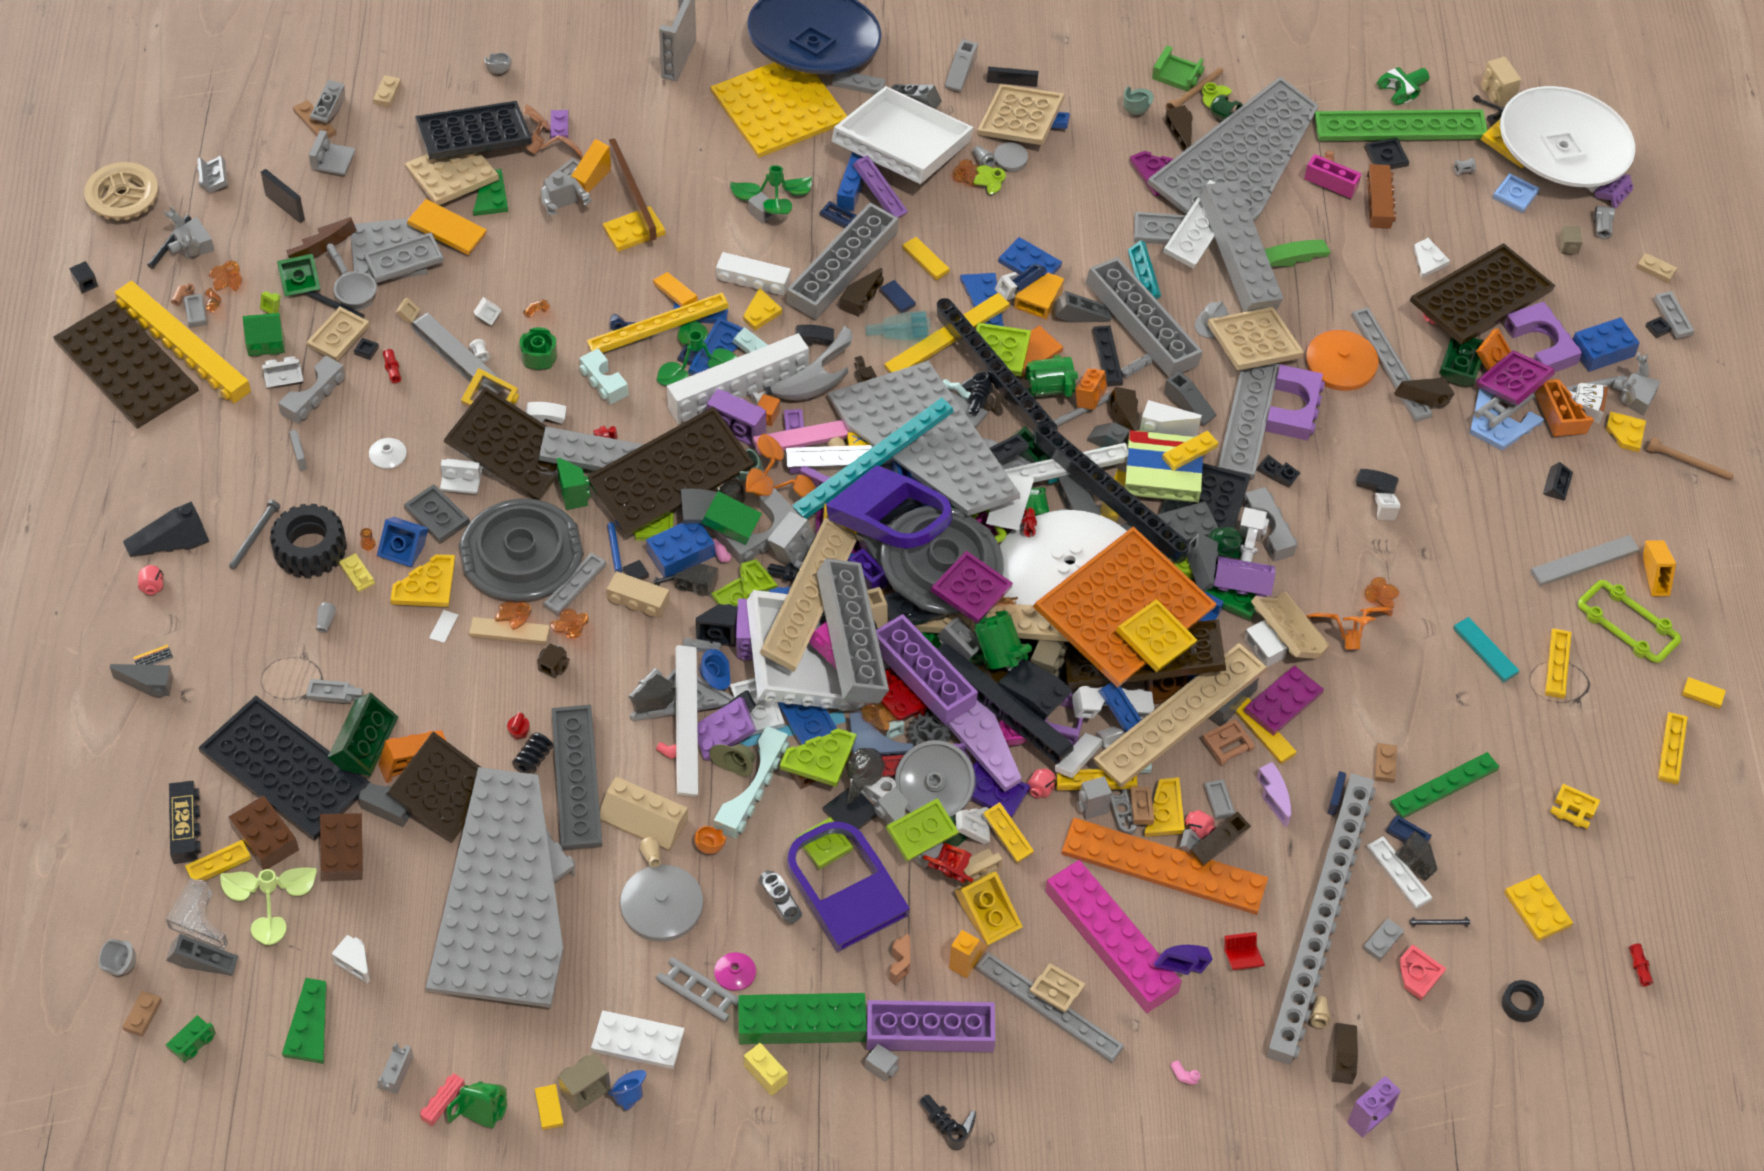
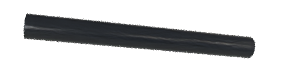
[147,215,192,269]
[302,291,365,319]

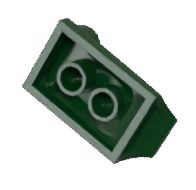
[1439,337,1484,387]

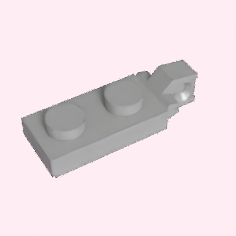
[306,679,364,703]

